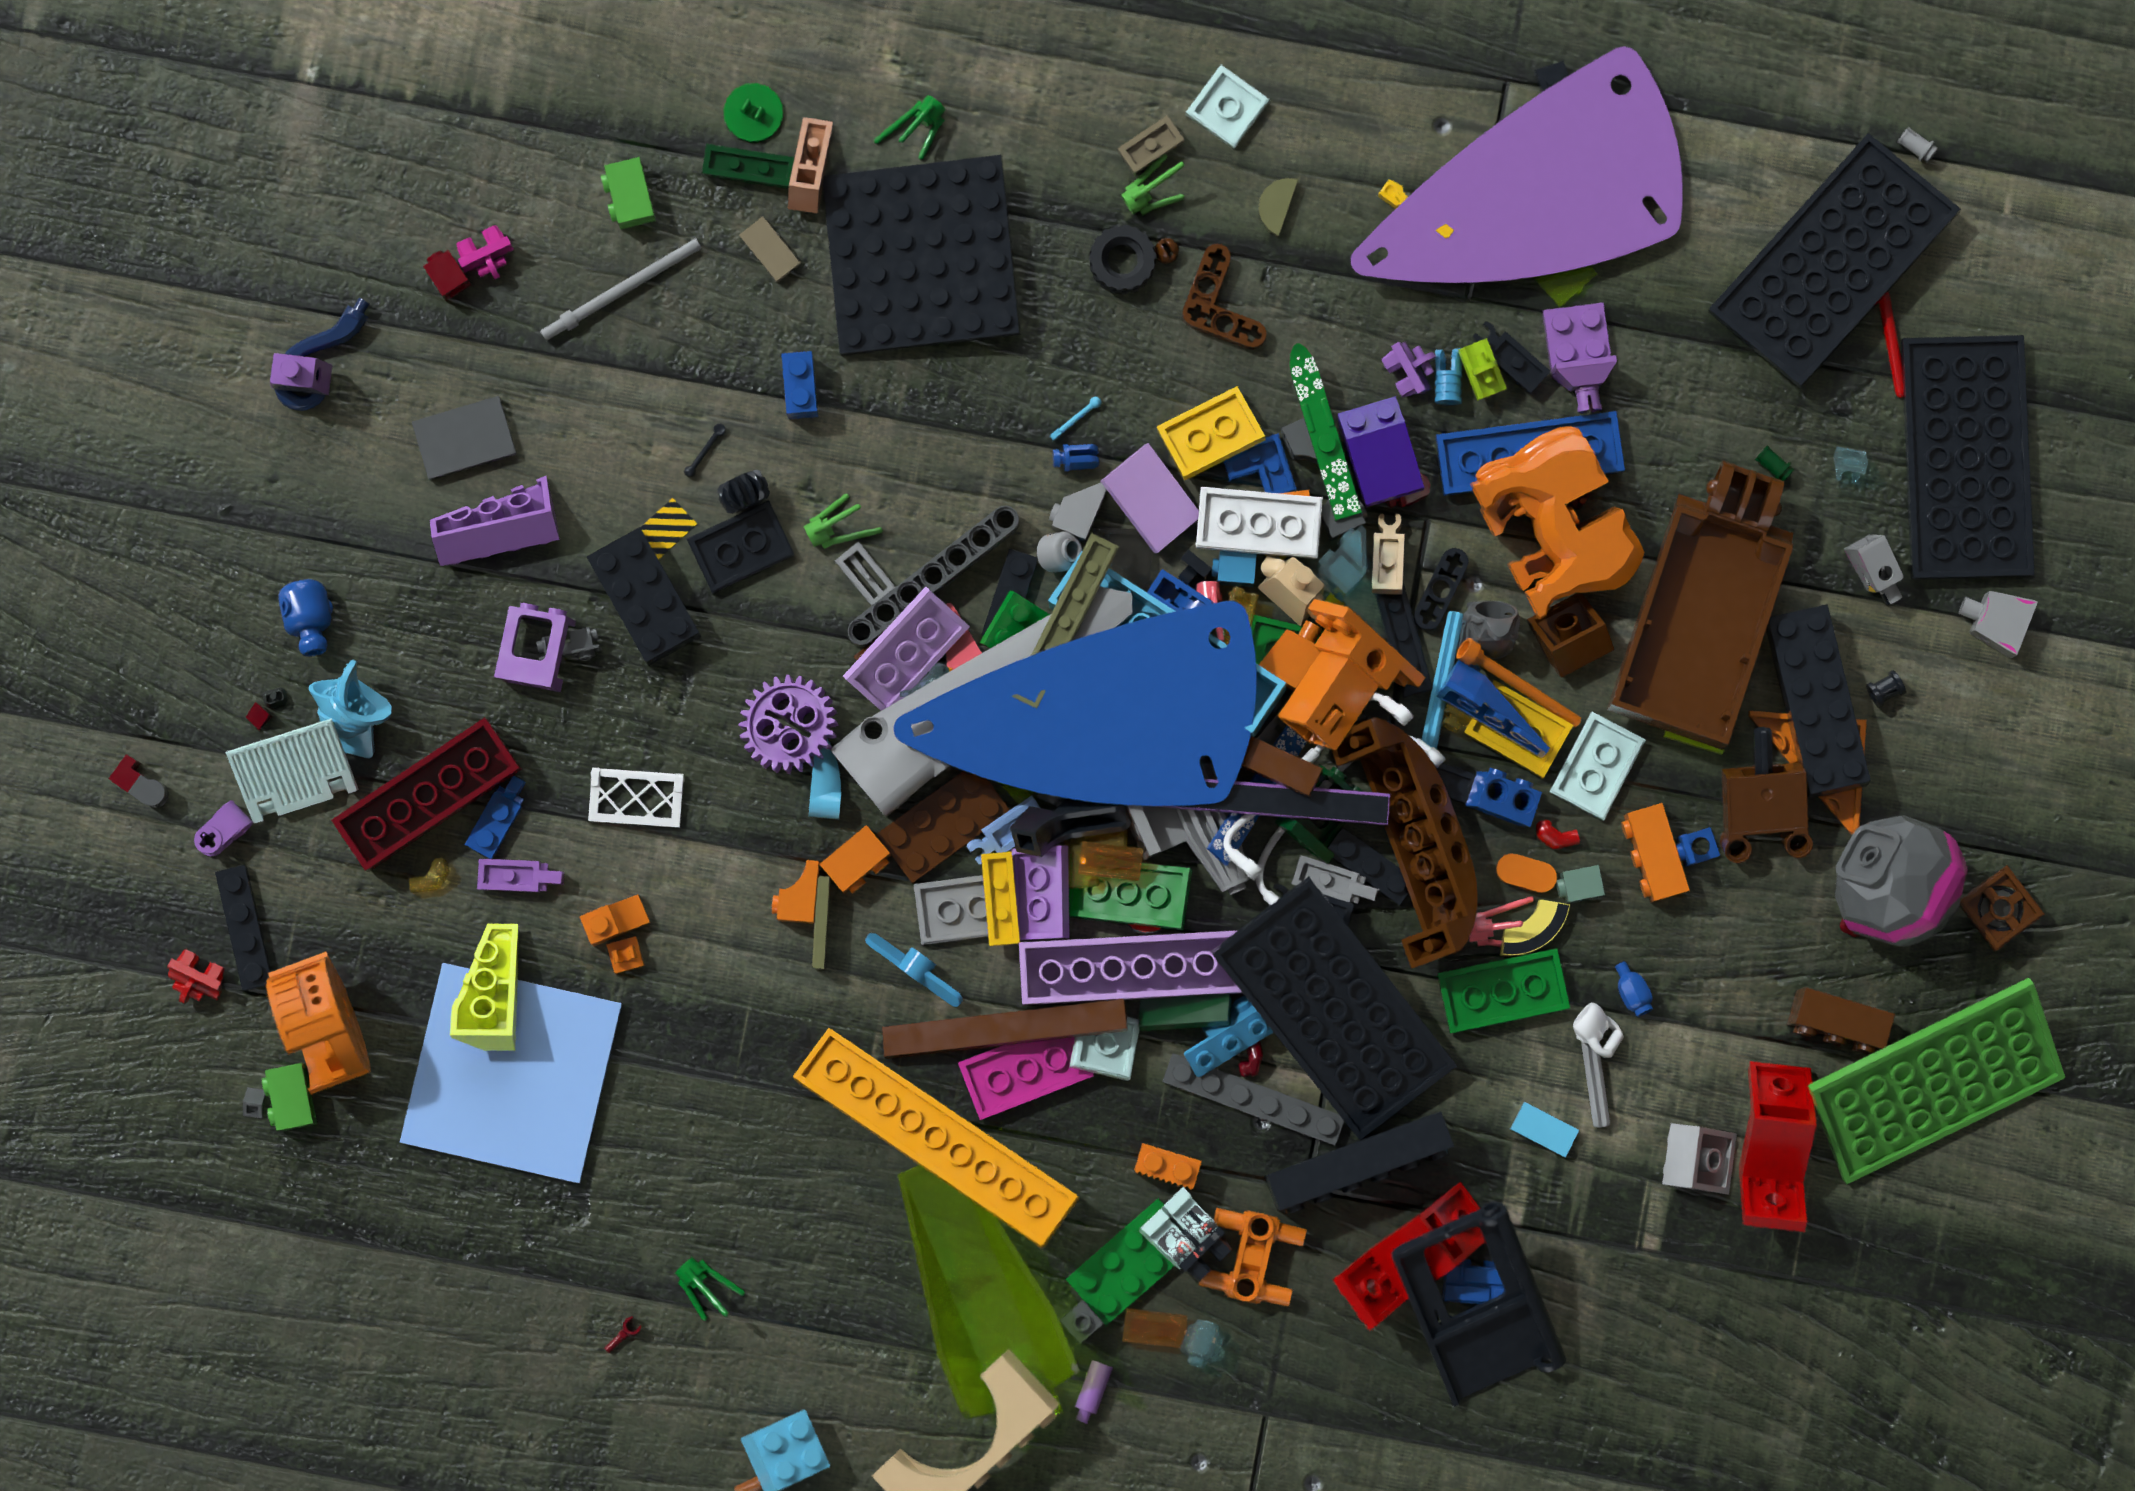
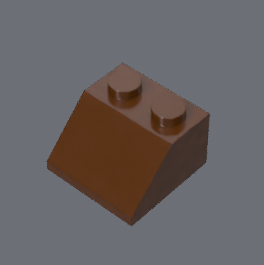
[1527,593,1614,678]

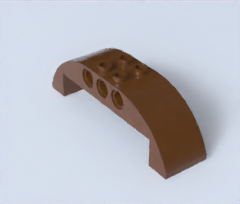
[1331,717,1478,969]

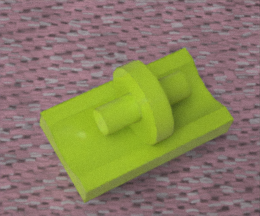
[1458,338,1507,401]

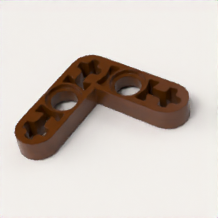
[1182,244,1266,350]

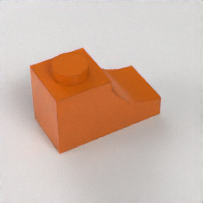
[772,860,820,924]
[579,894,651,947]

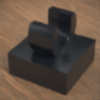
[1178,549,1212,585]

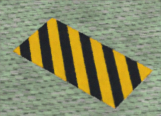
[640,498,697,560]

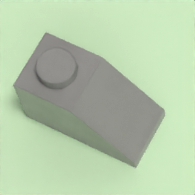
[1048,483,1107,543]

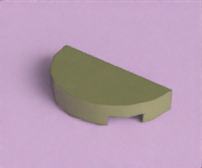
[1258,178,1298,237]

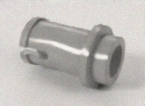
[1897,127,1938,163]

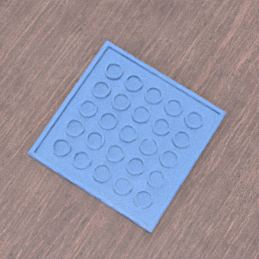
[400,963,622,1183]

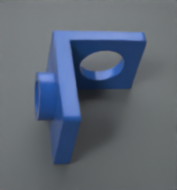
[1675,827,1720,867]

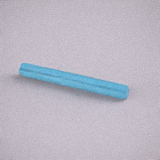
[1422,611,1463,749]

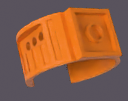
[266,952,370,1095]

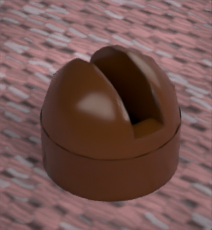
[1155,238,1179,264]

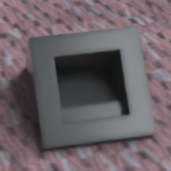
[243,1087,265,1118]

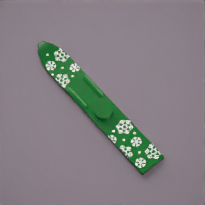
[1289,343,1362,521]

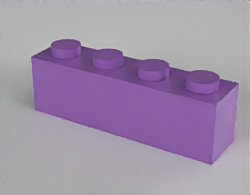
[430,476,559,566]

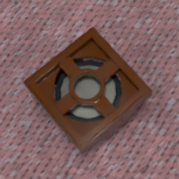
[1960,865,2045,951]

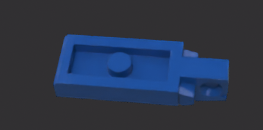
[464,776,526,859]

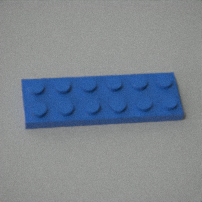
[1435,411,1625,496]

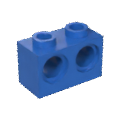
[1466,768,1542,827]

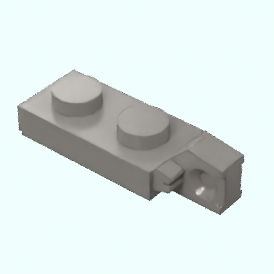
[1292,855,1379,903]

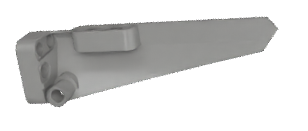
[830,587,1132,817]

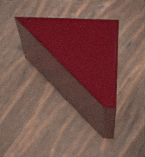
[246,702,272,730]

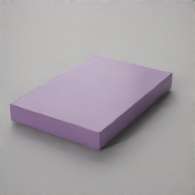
[1101,443,1199,553]

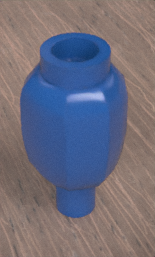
[1615,961,1653,1017]

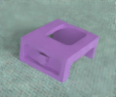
[494,603,576,692]

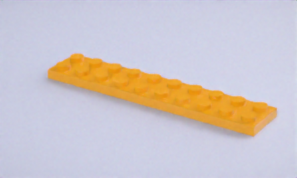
[793,1028,1079,1249]

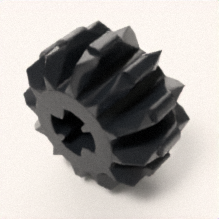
[717,470,770,514]

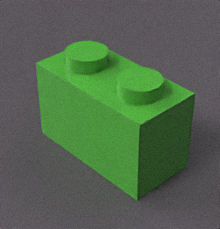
[601,157,656,229]
[262,1063,317,1131]

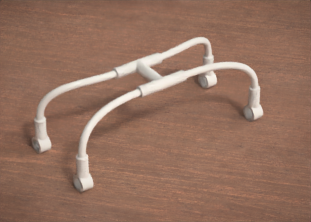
[1223,693,1446,905]

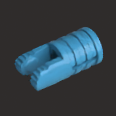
[1434,348,1462,405]

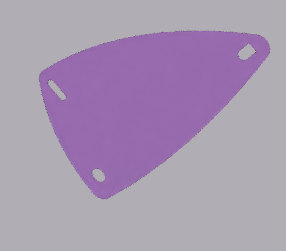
[1351,47,1682,283]

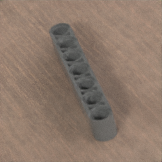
[848,505,1019,648]

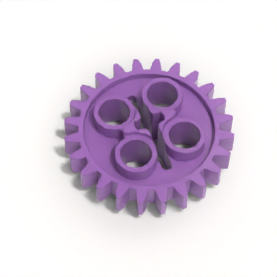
[739,675,838,774]

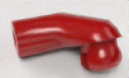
[1536,820,1580,849]

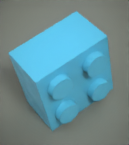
[740,1410,830,1491]

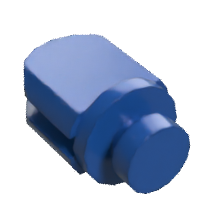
[1053,444,1099,472]

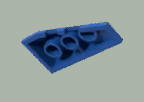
[1436,660,1550,758]

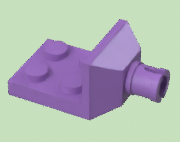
[1542,303,1617,414]

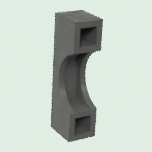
[1280,418,1368,542]

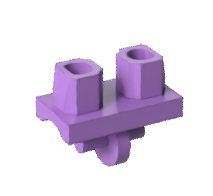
[1382,342,1436,397]

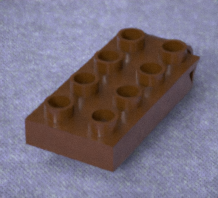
[1607,461,1794,750]

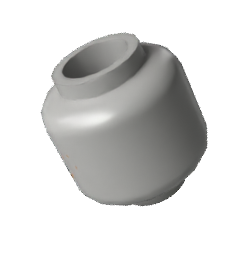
[1037,531,1082,573]

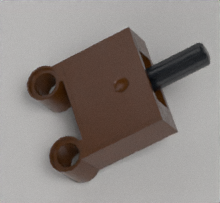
[1720,727,1813,863]

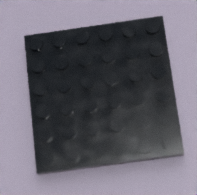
[823,155,1020,356]

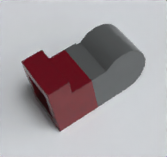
[108,754,169,808]

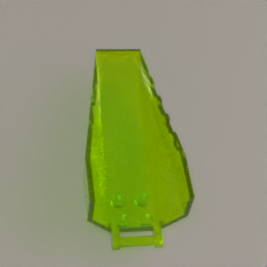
[898,1165,1080,1420]

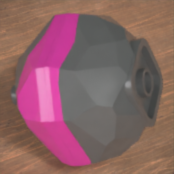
[1835,815,1967,947]

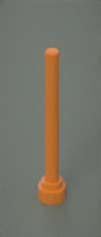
[1456,638,1581,727]

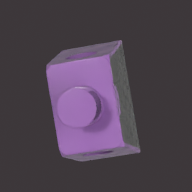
[270,353,333,395]

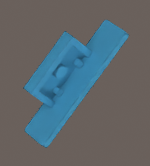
[1184,996,1273,1077]

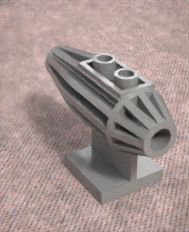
[1126,756,1250,895]

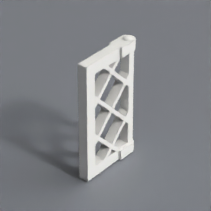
[588,768,685,828]

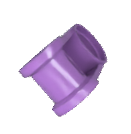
[194,800,253,857]

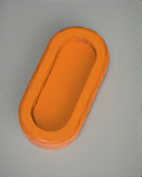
[1496,853,1557,893]

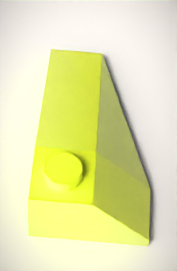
[450,924,519,1051]

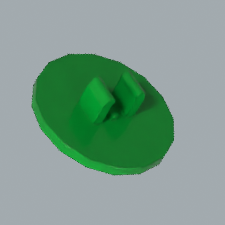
[723,83,783,142]

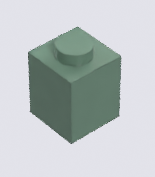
[1556,865,1605,904]

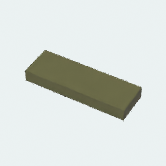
[812,876,831,970]

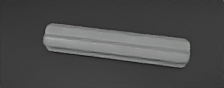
[1581,1042,1610,1128]

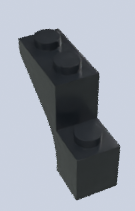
[1010,798,1131,857]

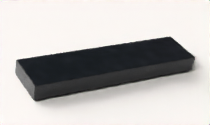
[1371,581,1432,698]

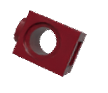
[423,250,471,301]

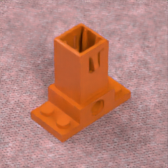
[1279,599,1426,750]

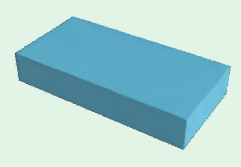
[1510,1102,1579,1158]

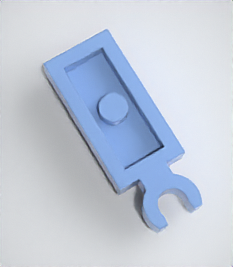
[966,795,1040,864]

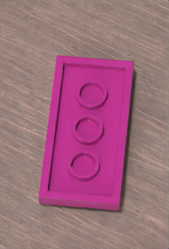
[958,1037,1094,1120]

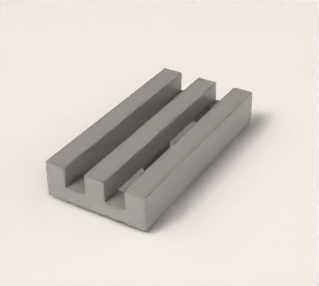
[835,542,895,606]

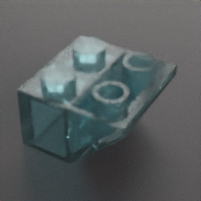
[1316,525,1367,601]

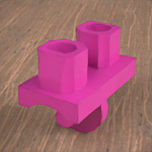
[456,225,514,279]

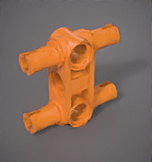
[1198,1208,1307,1307]

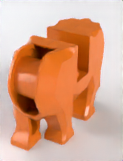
[1470,426,1645,619]

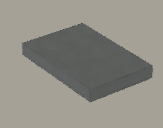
[412,396,517,480]

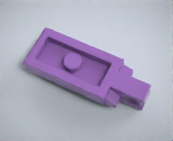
[477,859,564,893]

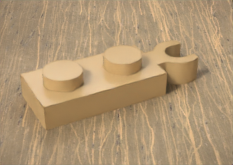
[1372,514,1405,594]

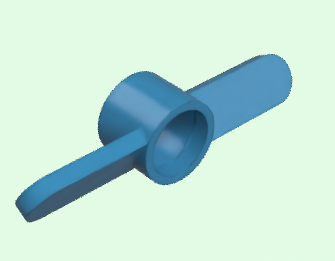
[865,933,963,1007]

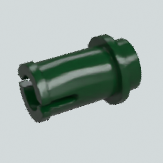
[1755,445,1795,481]

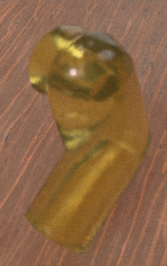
[409,858,449,893]

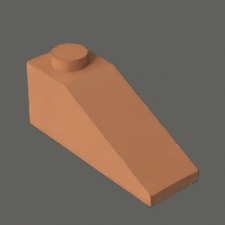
[788,117,833,214]

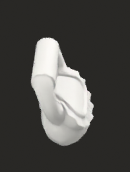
[1573,1003,1624,1058]

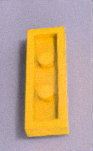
[981,852,1020,946]

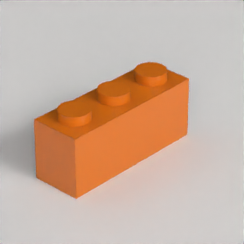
[1621,803,1690,903]

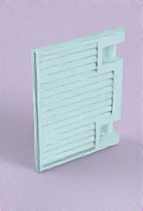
[226,718,359,823]

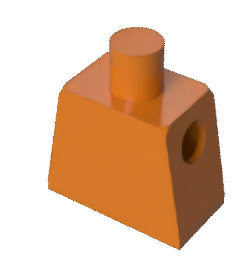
[1259,620,1322,692]

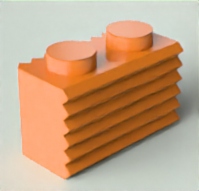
[1134,1143,1202,1190]

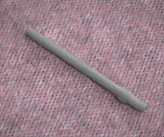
[540,238,702,341]

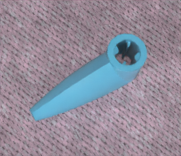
[808,739,841,819]

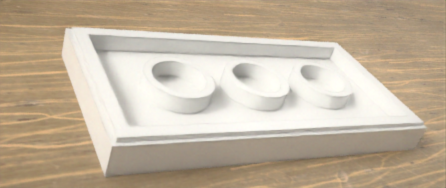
[1196,487,1323,559]

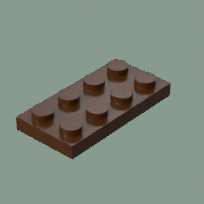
[876,771,1009,884]

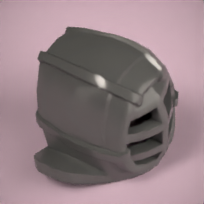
[1458,601,1520,660]

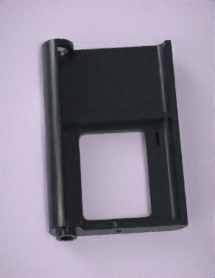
[1392,1202,1566,1407]

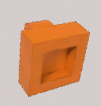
[606,936,645,974]

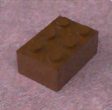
[1787,987,1895,1055]

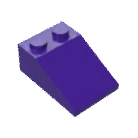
[1338,396,1424,507]

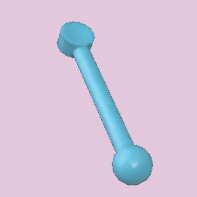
[1050,396,1102,441]

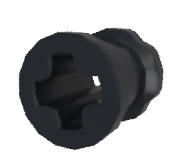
[1866,670,1906,708]

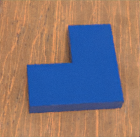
[1223,434,1297,494]

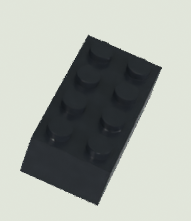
[587,527,702,666]

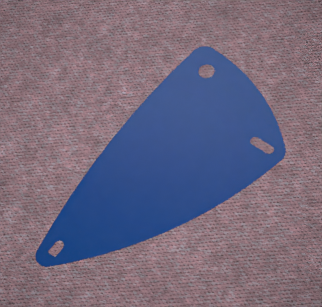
[894,601,1257,806]

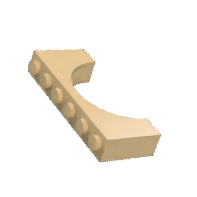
[872,1349,1059,1491]

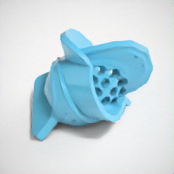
[309,659,392,758]

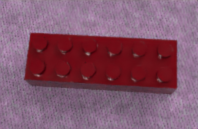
[331,717,522,872]

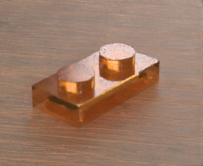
[1078,841,1143,881]
[1123,1308,1187,1348]

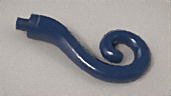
[274,298,369,411]

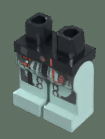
[1139,1187,1232,1282]

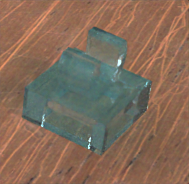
[1834,447,1868,483]

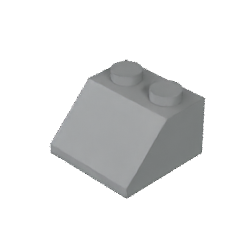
[1662,1123,1737,1195]

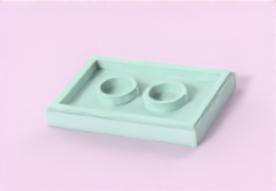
[1549,712,1646,821]

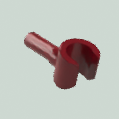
[604,1316,641,1353]

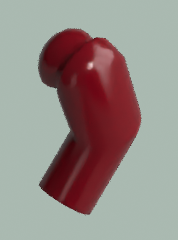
[1238,1041,1263,1078]

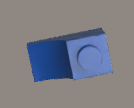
[1147,569,1214,611]

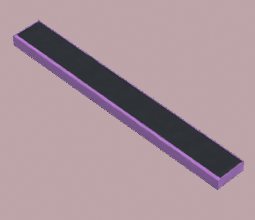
[1152,779,1390,825]

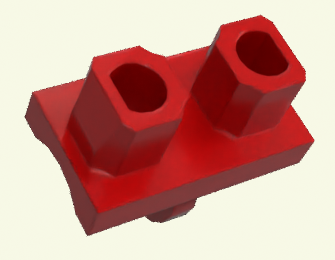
[167,950,225,1004]

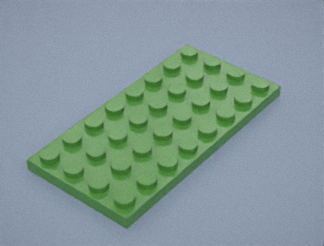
[1808,978,2066,1184]

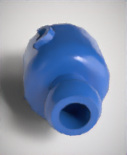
[278,579,333,657]

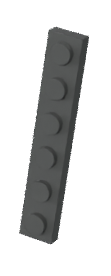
[1162,1053,1344,1146]

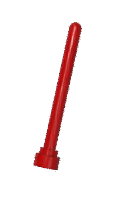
[1879,291,1904,398]

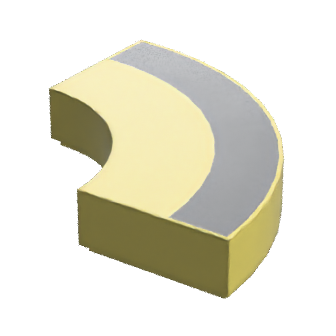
[1500,899,1570,956]

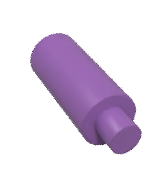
[1075,1360,1113,1423]

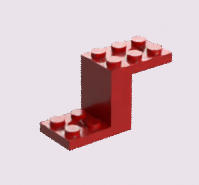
[1739,1061,1816,1232]
[1333,1182,1485,1330]

